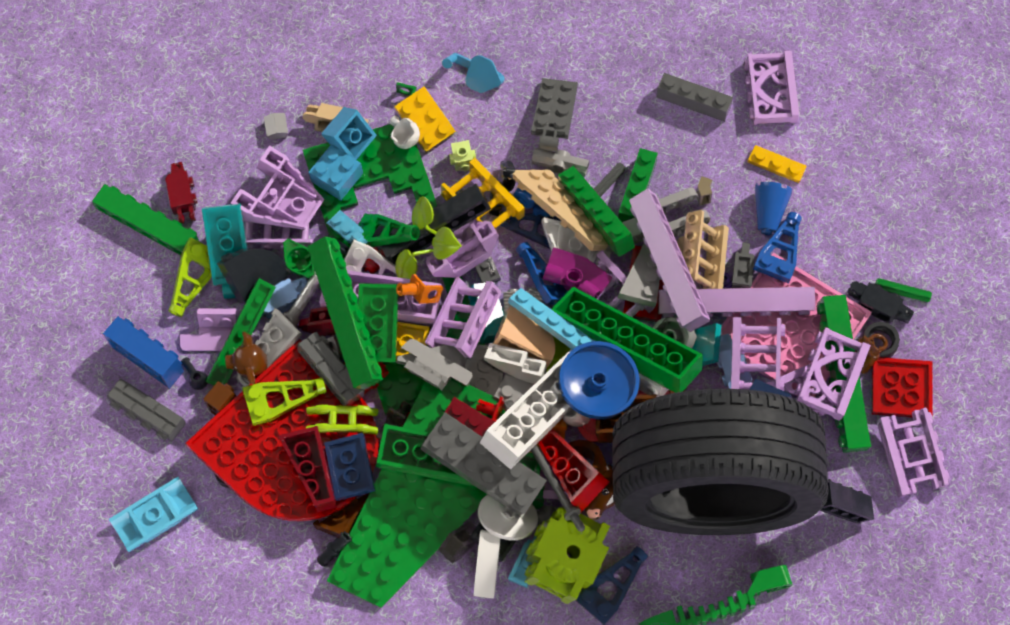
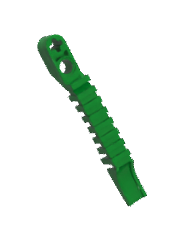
[639,565,793,625]

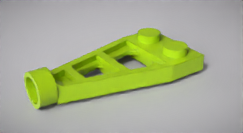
[168,238,212,317]
[242,378,326,426]

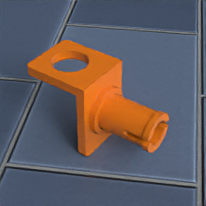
[396,274,443,304]

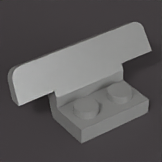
[401,339,472,391]

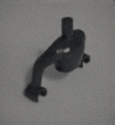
[489,161,516,216]

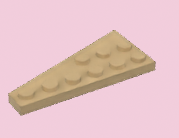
[508,170,608,251]

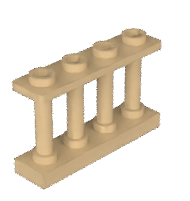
[682,210,729,289]

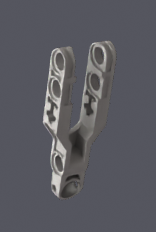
[605,187,711,252]

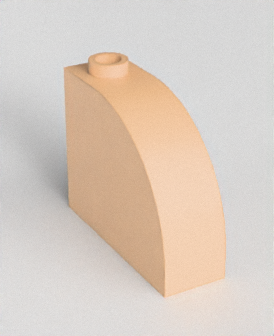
[493,305,555,369]

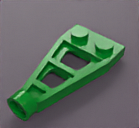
[349,214,420,247]

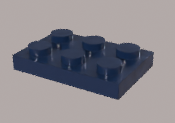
[324,433,376,501]

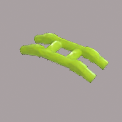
[306,405,378,435]

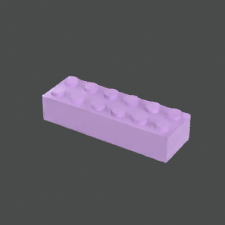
[319,270,441,327]

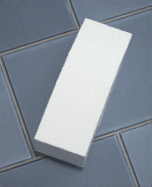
[484,343,547,384]
[474,530,501,598]

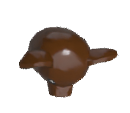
[225,331,268,384]

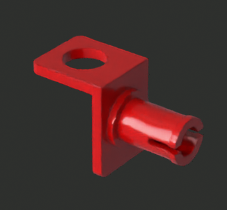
[476,396,505,422]

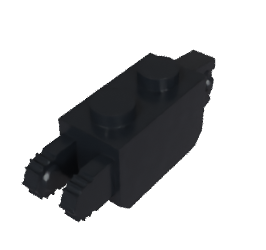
[848,281,914,324]

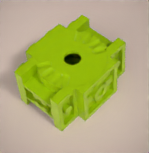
[524,507,610,604]

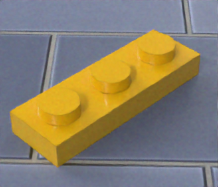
[748,145,807,183]

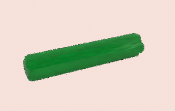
[875,278,932,303]

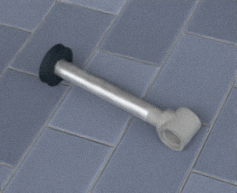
[283,235,349,328]

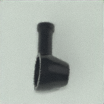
[181,357,208,390]

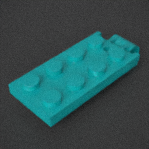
[202,203,247,299]

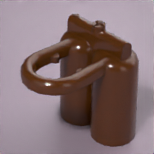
[855,333,888,374]

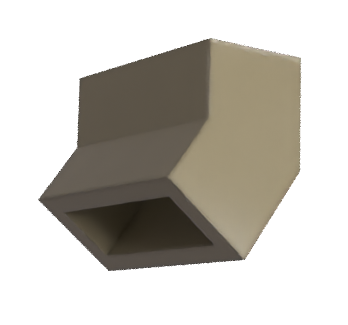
[697,176,712,206]

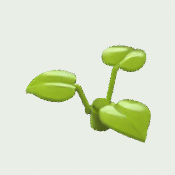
[395,196,462,279]

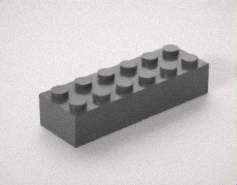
[421,412,547,517]

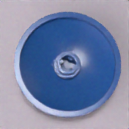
[559,341,640,419]

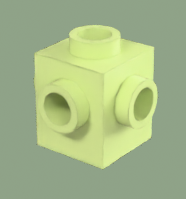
[449,140,476,171]

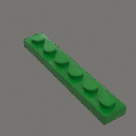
[205,278,276,386]

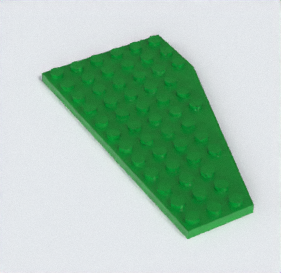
[326,378,506,608]

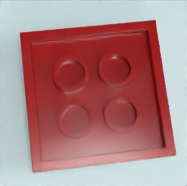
[872,357,933,418]

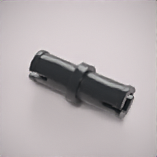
[317,531,352,567]

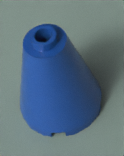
[755,182,792,236]

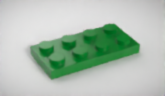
[358,283,398,363]

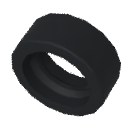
[862,321,900,358]

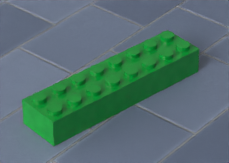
[551,287,703,393]
[376,424,541,487]

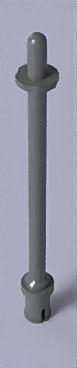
[502,400,585,532]

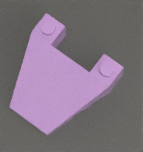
[230,146,324,230]

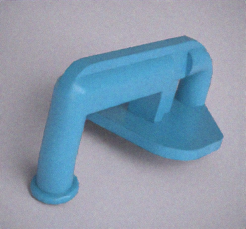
[442,53,505,93]

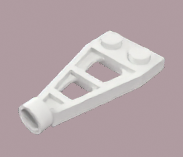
[344,239,396,275]

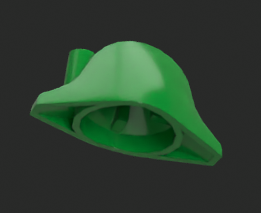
[283,238,314,280]

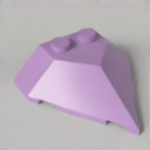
[426,218,499,278]

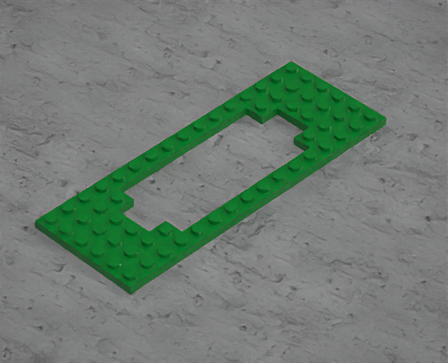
[303,124,485,416]

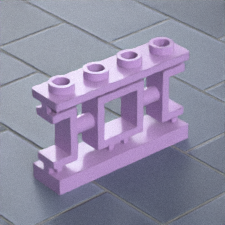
[876,408,950,498]

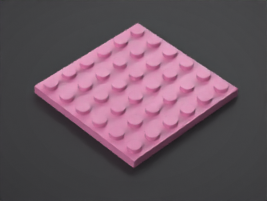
[721,252,872,397]

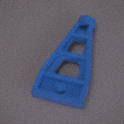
[753,212,802,284]
[516,242,568,305]

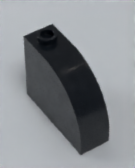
[217,248,292,303]

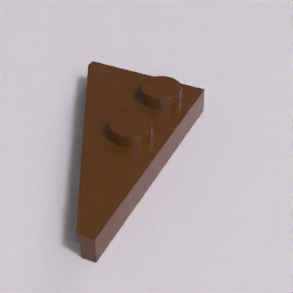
[313,493,370,537]

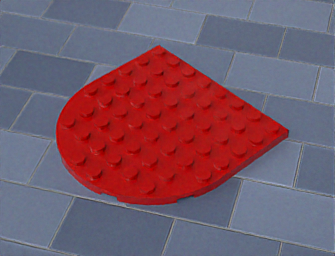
[185,339,379,521]

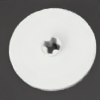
[478,495,538,540]

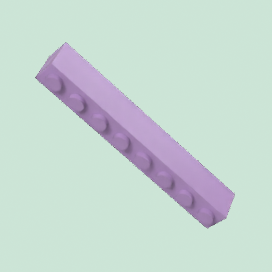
[629,189,710,332]
[658,287,815,318]

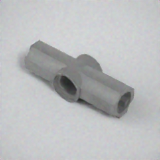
[532,148,589,176]

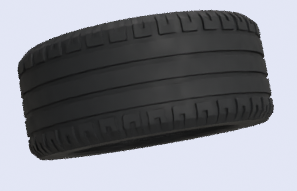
[612,389,828,535]

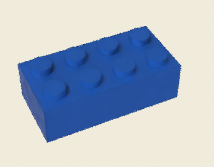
[103,316,184,389]

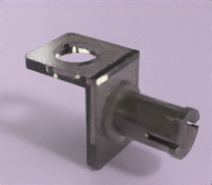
[376,401,412,440]

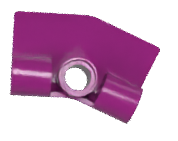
[543,247,612,299]

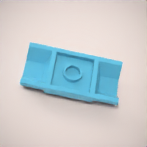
[109,477,198,552]

